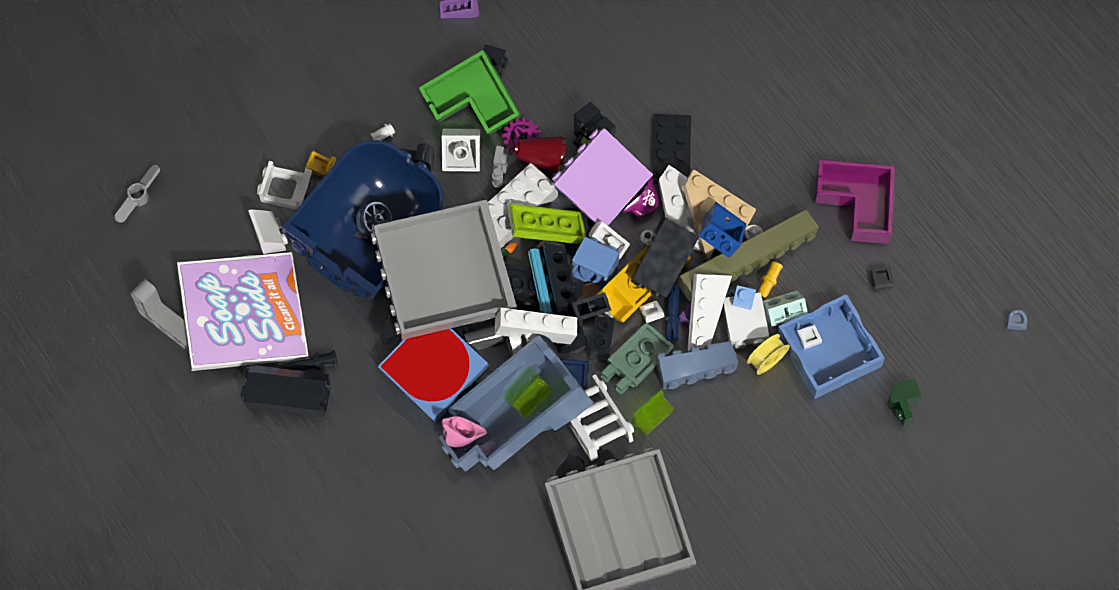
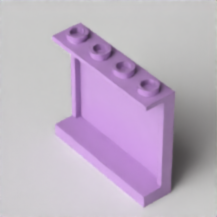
[550,128,653,226]

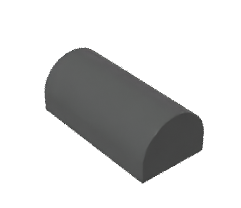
[463,325,506,351]

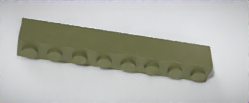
[678,210,819,302]

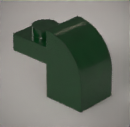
[888,378,921,426]

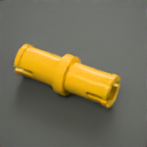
[756,261,783,300]

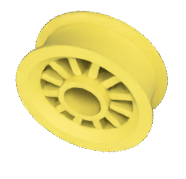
[747,334,790,375]

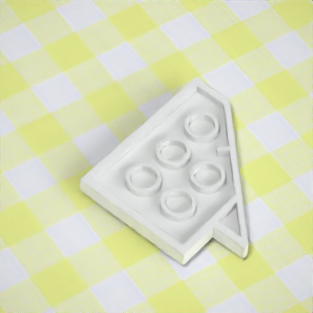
[658,165,701,253]

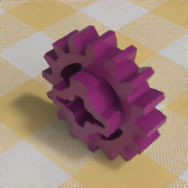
[501,117,542,156]

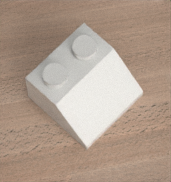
[442,129,480,171]
[249,209,288,255]

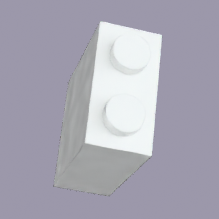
[722,292,769,349]

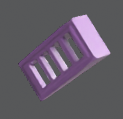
[440,0,479,19]

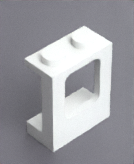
[257,161,314,210]

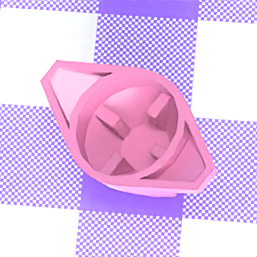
[442,416,486,447]

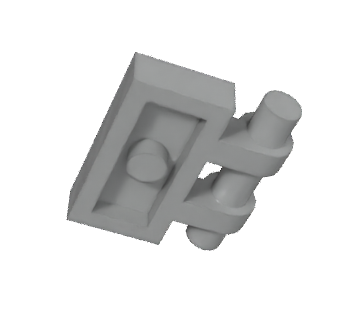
[492,146,508,191]

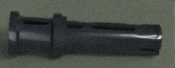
[278,350,338,371]

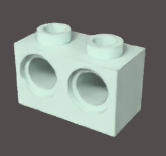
[762,290,808,326]

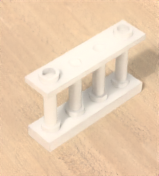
[567,374,634,461]

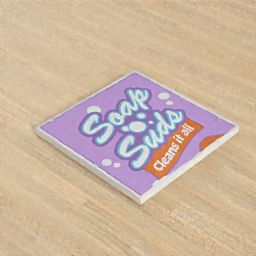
[177,252,309,371]

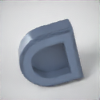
[1007,310,1027,331]

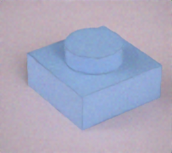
[732,285,756,310]

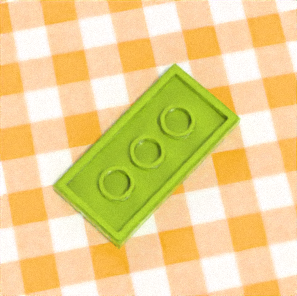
[508,204,586,244]

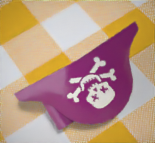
[622,176,659,219]

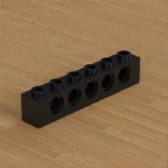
[535,240,587,354]

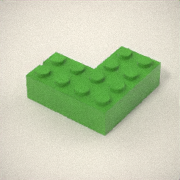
[419,50,522,135]

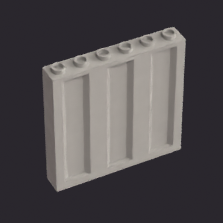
[544,447,696,590]

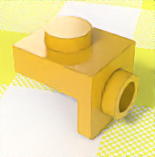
[305,151,336,178]

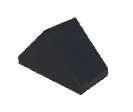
[570,292,611,321]

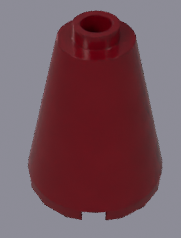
[513,136,566,173]

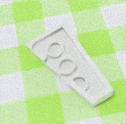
[688,274,732,351]

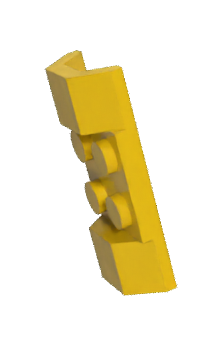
[596,246,652,323]

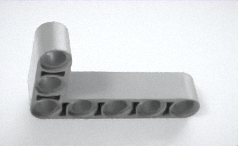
[130,279,189,352]

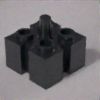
[573,101,616,147]

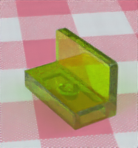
[507,374,553,418]
[632,390,674,436]

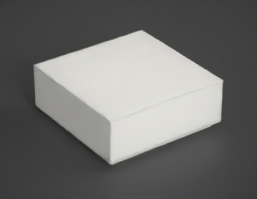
[639,300,664,323]
[796,324,822,349]

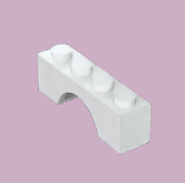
[495,308,577,344]

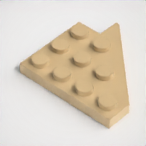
[683,170,756,261]

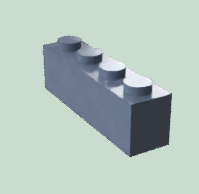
[656,341,738,389]

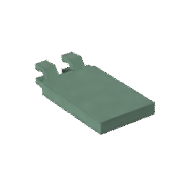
[601,323,675,396]

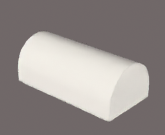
[589,221,630,259]

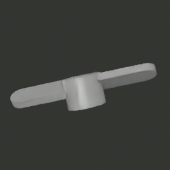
[114,165,160,223]

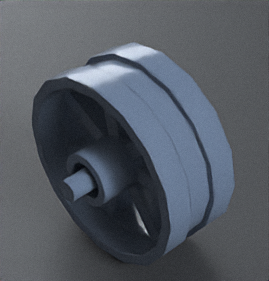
[356,202,392,237]

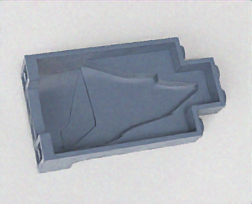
[439,335,594,472]

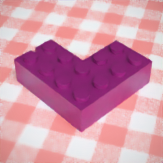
[815,160,895,244]

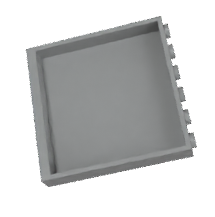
[371,200,517,340]

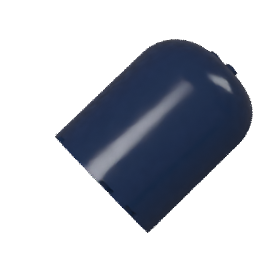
[282,140,444,300]

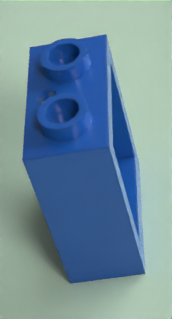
[699,202,747,258]

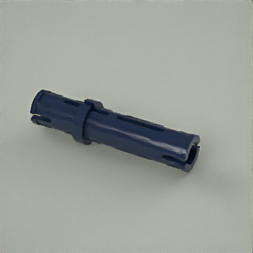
[665,284,680,341]

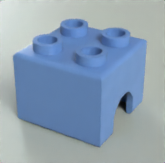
[572,237,619,290]

